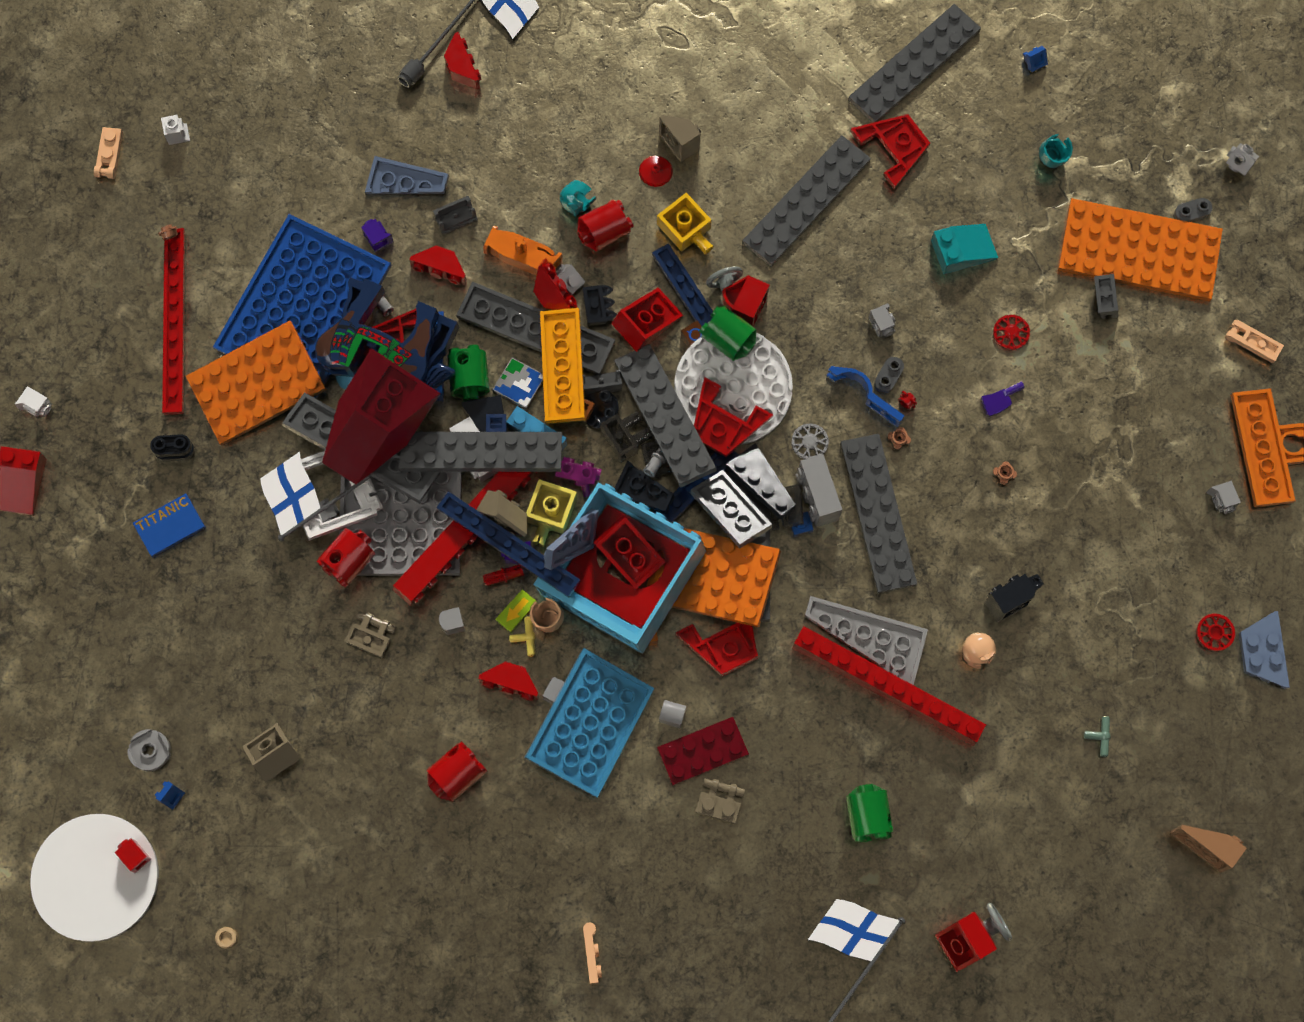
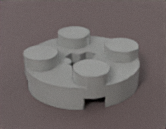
[127,729,171,772]

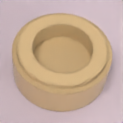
[215,927,238,949]

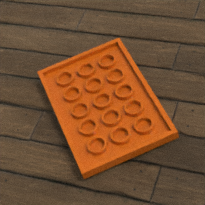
[186,320,327,445]
[647,528,781,627]

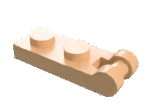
[94,127,123,179]
[1225,320,1284,363]
[583,922,602,985]

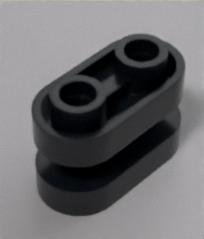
[150,434,195,462]

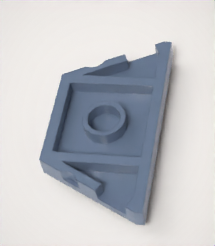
[1239,611,1290,689]

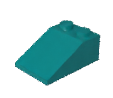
[931,224,998,275]

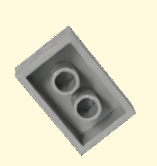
[796,454,842,527]

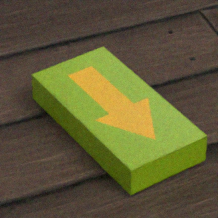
[495,589,538,633]

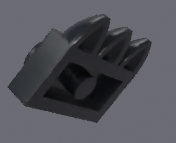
[582,285,617,326]

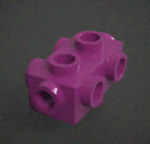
[555,457,602,497]

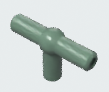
[1084,716,1111,757]

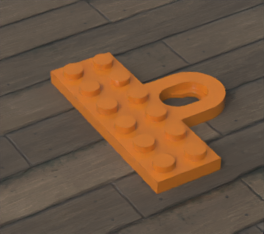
[1230,388,1304,508]

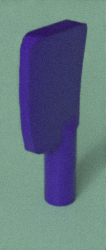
[981,381,1025,416]

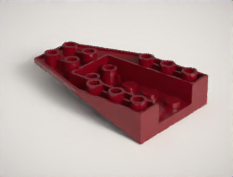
[322,348,440,485]

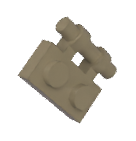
[344,611,397,658]
[695,778,745,824]

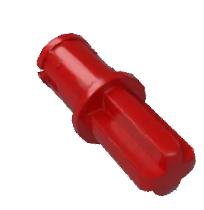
[483,564,524,586]

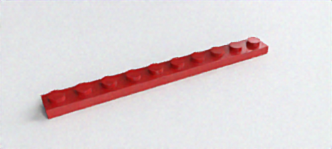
[162,228,185,415]

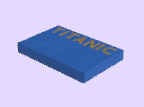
[133,493,206,558]

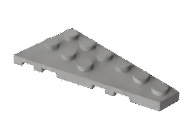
[805,596,928,685]

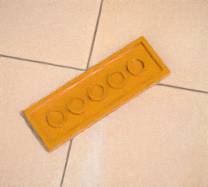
[540,308,586,424]

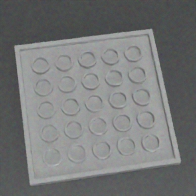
[339,472,462,576]

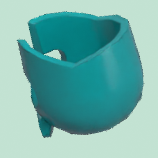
[1039,134,1073,168]
[560,179,596,217]

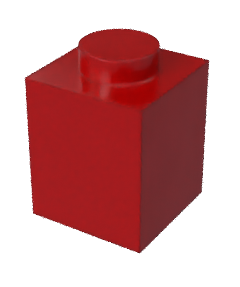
[114,838,151,873]

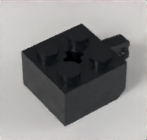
[984,574,1044,623]

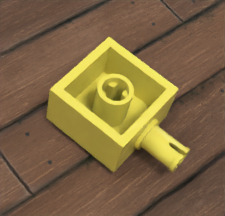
[526,479,577,547]

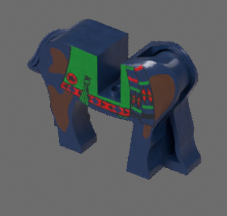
[315,277,460,389]

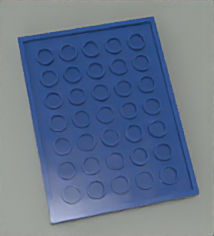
[213,214,392,399]

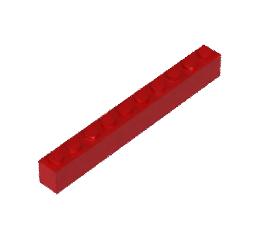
[392,472,538,606]
[792,626,986,746]

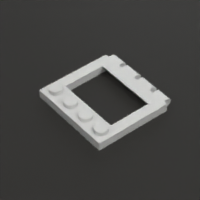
[301,451,383,541]

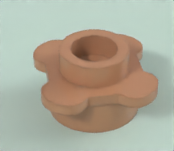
[158,224,178,240]
[887,427,911,450]
[993,461,1017,485]

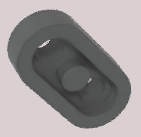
[1174,198,1212,222]
[874,357,904,394]

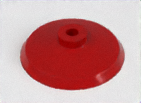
[639,156,673,187]

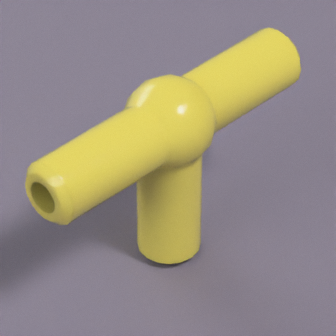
[509,616,536,657]

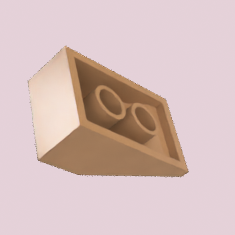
[1170,825,1247,873]

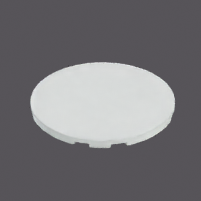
[674,333,793,445]
[30,814,159,942]

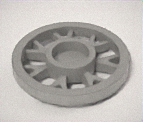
[791,423,829,459]

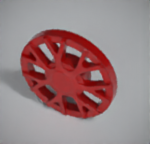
[993,314,1030,350]
[1196,613,1235,651]

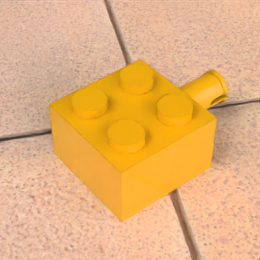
[657,192,714,255]

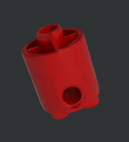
[577,199,634,252]
[316,528,376,588]
[426,741,488,802]

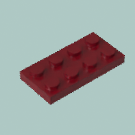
[657,717,749,786]

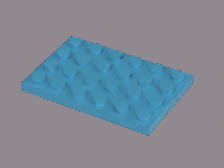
[524,648,654,798]

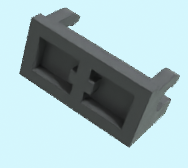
[433,196,478,235]
[1094,274,1118,319]
[583,369,622,397]

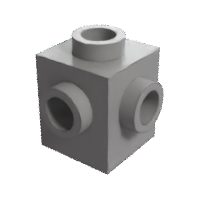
[1226,143,1260,176]

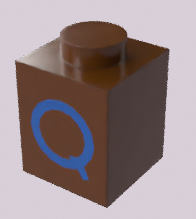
[681,321,702,348]

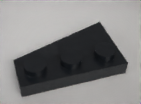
[614,460,675,514]

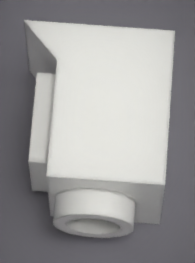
[161,115,190,145]
[15,386,52,418]

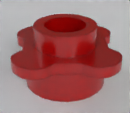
[898,391,917,410]

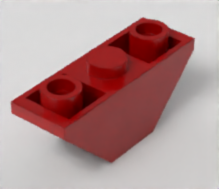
[444,32,482,89]
[409,245,467,285]
[533,258,578,310]
[478,661,539,701]

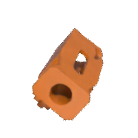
[483,226,563,275]

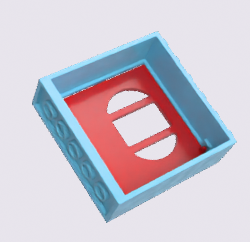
[533,482,706,654]

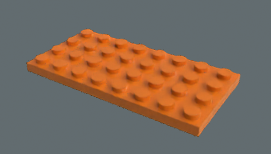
[1057,198,1223,302]

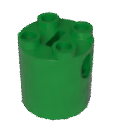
[699,306,757,361]
[447,345,490,401]
[846,784,893,843]

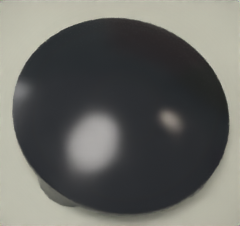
[584,390,619,428]

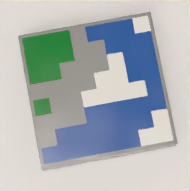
[492,358,543,410]

